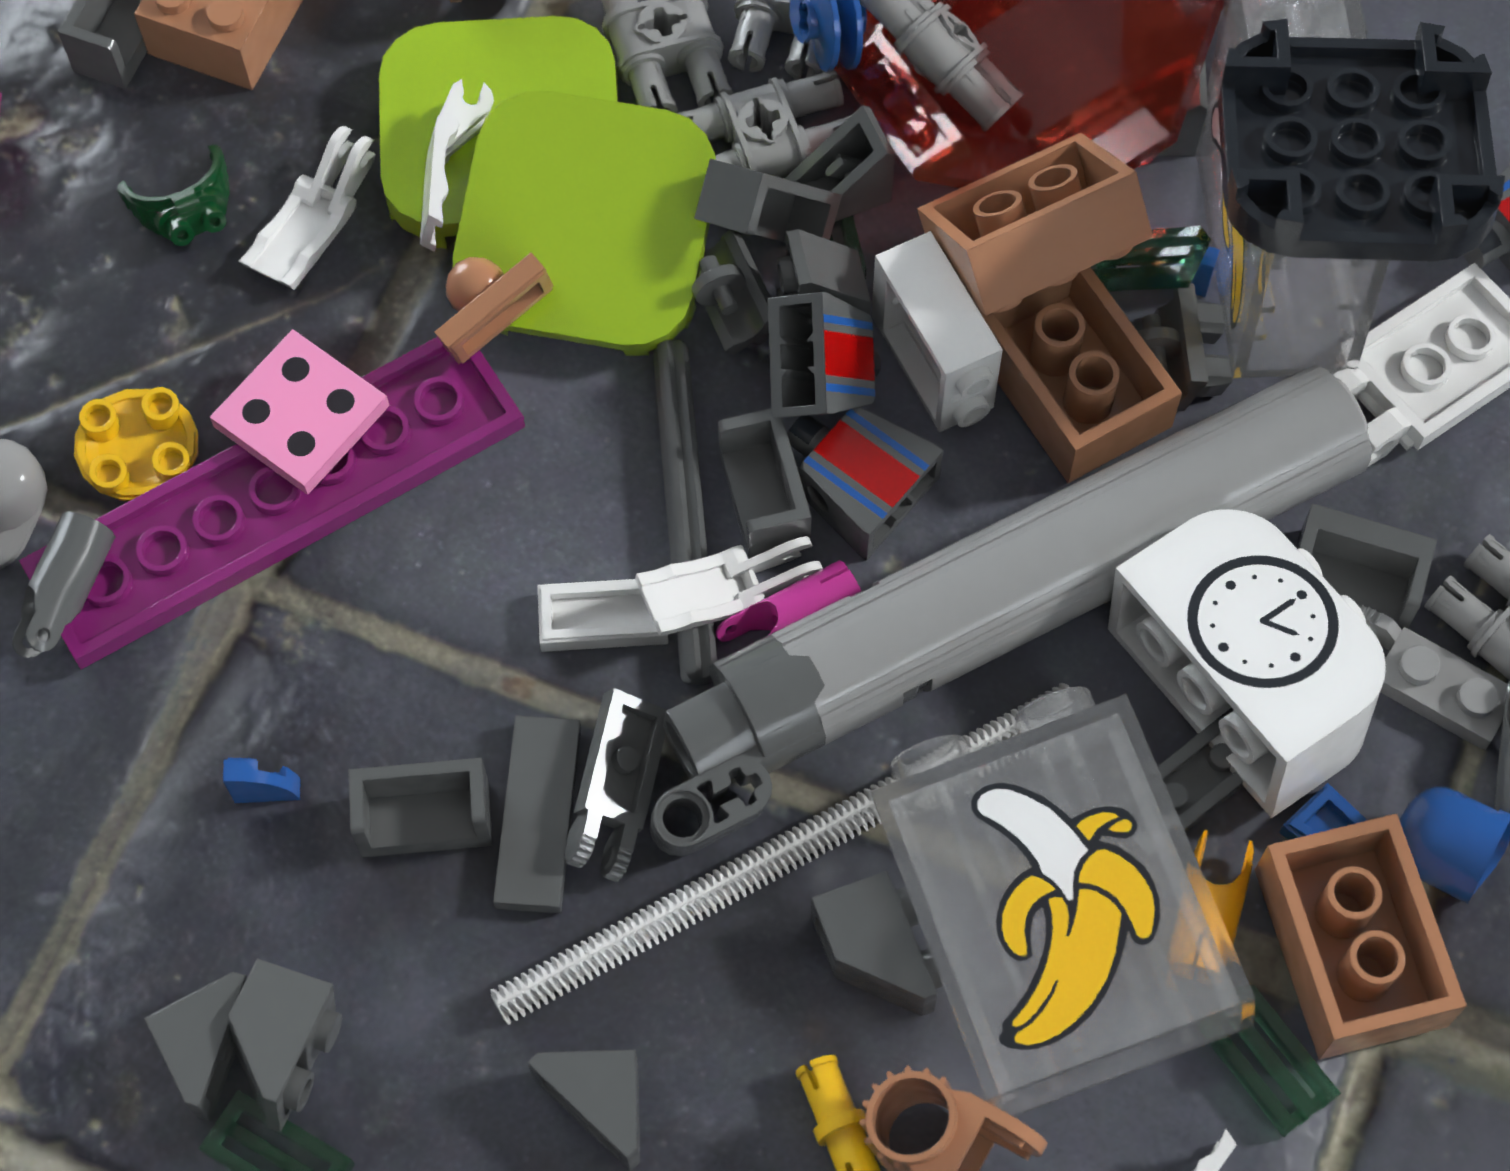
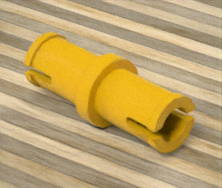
[795,1055,881,1171]

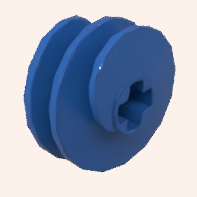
[790,0,867,72]

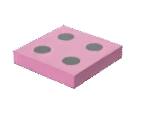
[210,329,390,495]

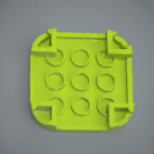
[379,16,618,249]
[453,90,716,356]

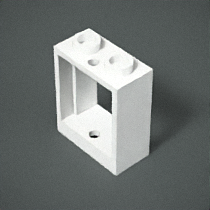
[871,231,1003,432]

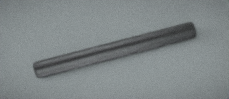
[653,340,717,685]

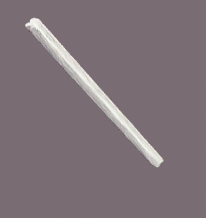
[490,683,1083,1025]

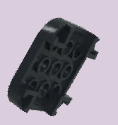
[1218,18,1505,262]

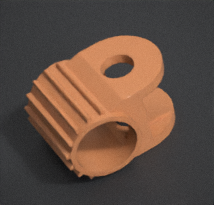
[860,1066,1048,1171]

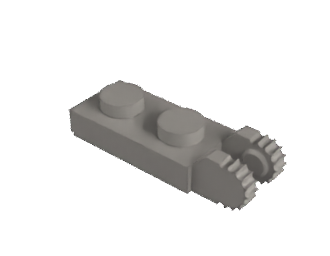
[1358,605,1508,750]

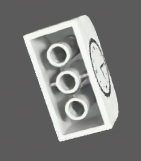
[1108,509,1386,818]

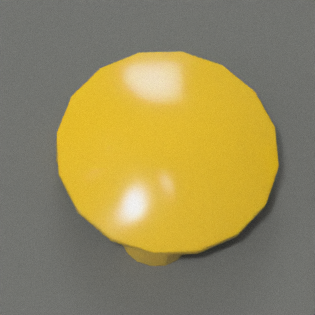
[74,387,199,501]

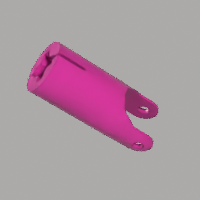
[716,560,861,642]

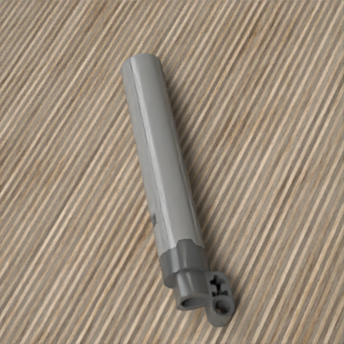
[649,365,1372,856]

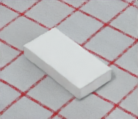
[537,579,668,652]

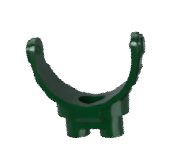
[117,144,230,246]

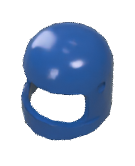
[1399,786,1510,904]

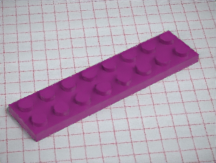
[19,337,525,670]

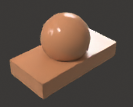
[434,252,553,364]

